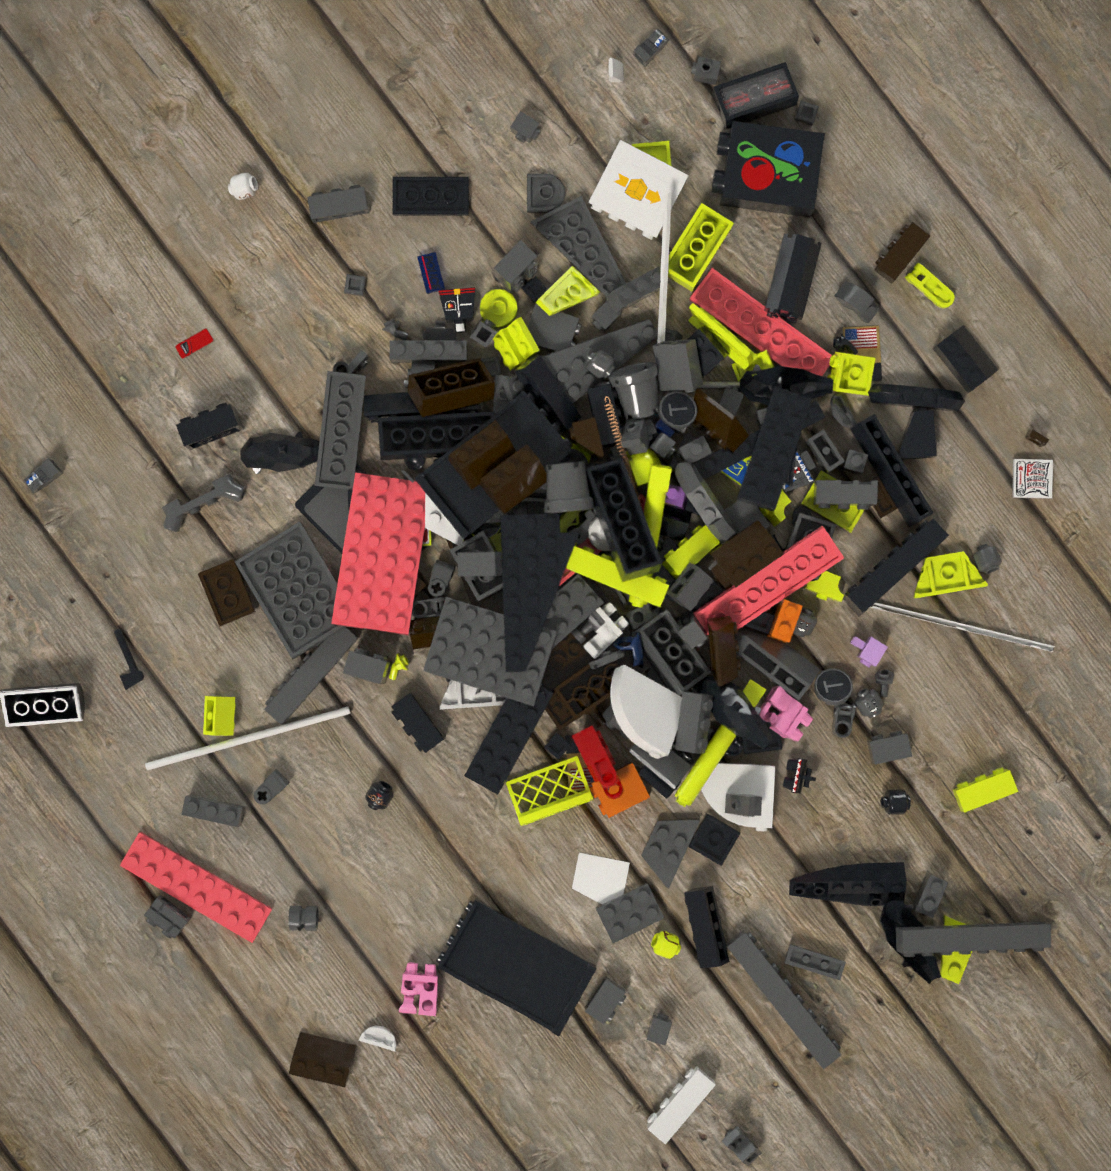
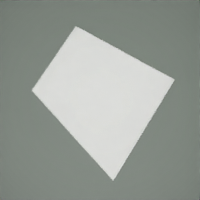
[572,853,630,905]

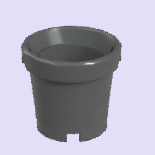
[608,362,660,420]
[544,461,594,513]

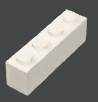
[647,1066,716,1144]

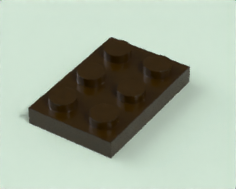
[198,559,256,627]

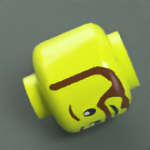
[651,931,681,959]

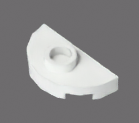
[588,517,610,551]
[359,1025,397,1051]

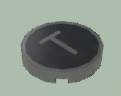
[658,391,697,430]
[814,669,853,706]

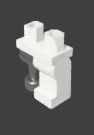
[571,602,628,659]

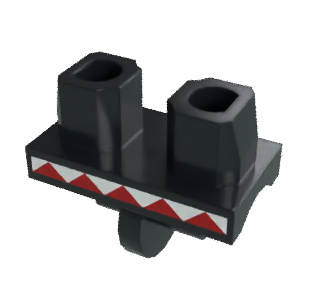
[783,758,816,794]

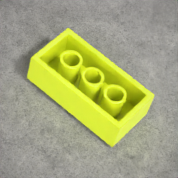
[668,203,734,292]

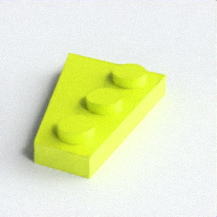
[536,266,600,316]
[940,915,972,984]

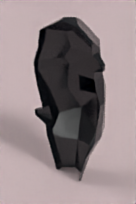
[740,365,833,405]
[240,431,320,474]
[697,676,773,749]
[879,900,941,984]

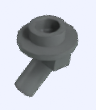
[382,318,409,340]
[875,669,894,698]

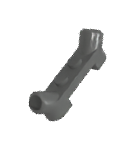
[162,474,245,532]

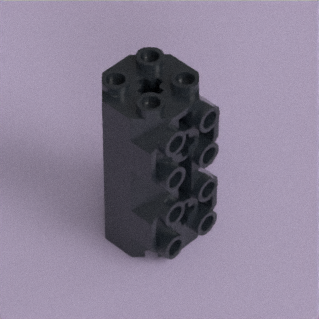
[764,234,822,323]

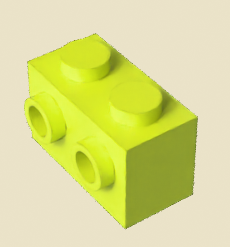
[203,696,236,736]

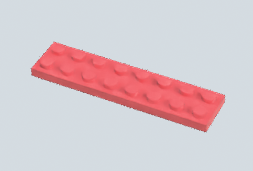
[689,268,832,376]
[693,526,844,635]
[120,832,272,943]

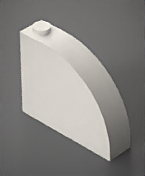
[610,665,682,758]
[701,763,775,831]

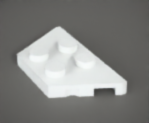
[425,493,464,545]
[439,680,506,709]

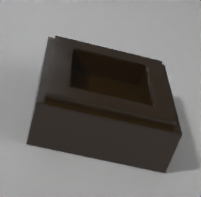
[1025,429,1049,447]

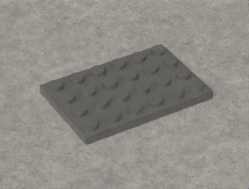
[235,521,347,659]
[423,597,557,706]

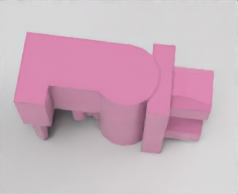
[759,686,813,741]
[399,962,439,1016]

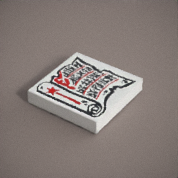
[1012,459,1053,499]

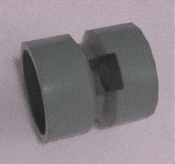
[289,906,319,931]

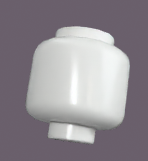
[228,173,258,200]

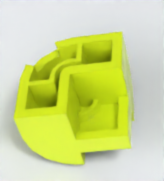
[624,448,661,487]

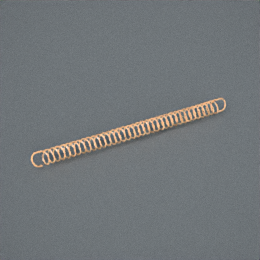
[605,396,643,511]

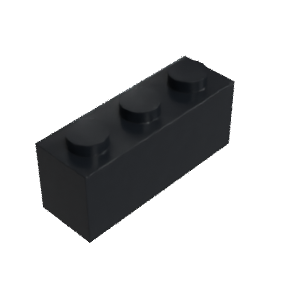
[391,693,445,753]

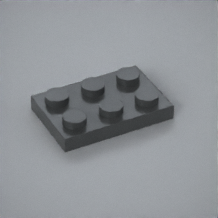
[596,883,664,944]

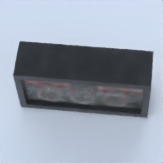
[713,62,799,130]

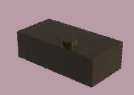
[408,358,495,417]

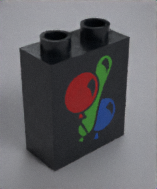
[711,121,825,218]

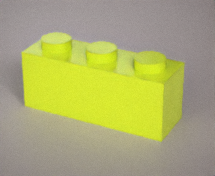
[662,525,720,580]
[953,767,1018,813]

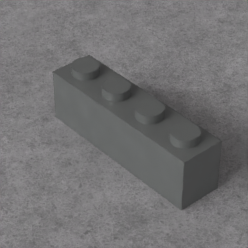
[390,340,468,363]

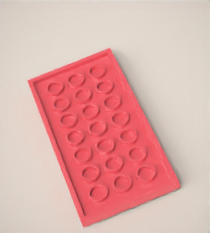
[331,473,425,635]

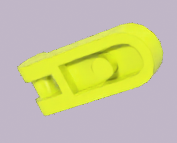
[905,263,955,308]

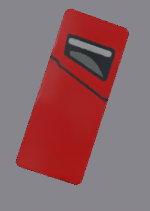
[175,329,213,359]

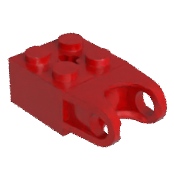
[572,725,624,799]

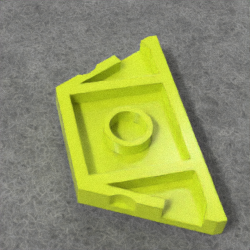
[913,551,988,599]

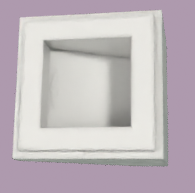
[608,58,624,82]

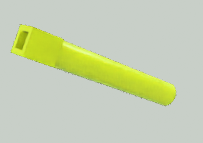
[629,463,672,607]
[674,679,766,807]

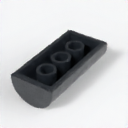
[0,683,85,727]

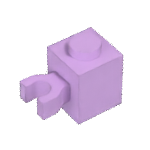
[850,636,888,668]

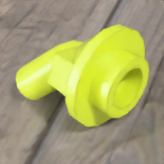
[389,653,409,680]

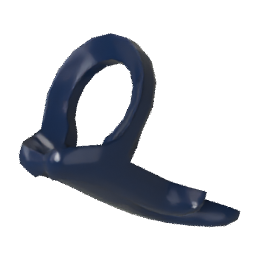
[614,633,644,668]

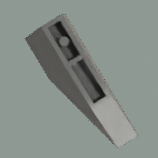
[734,626,820,700]

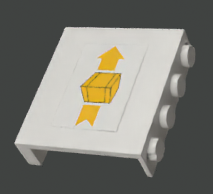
[588,140,689,240]

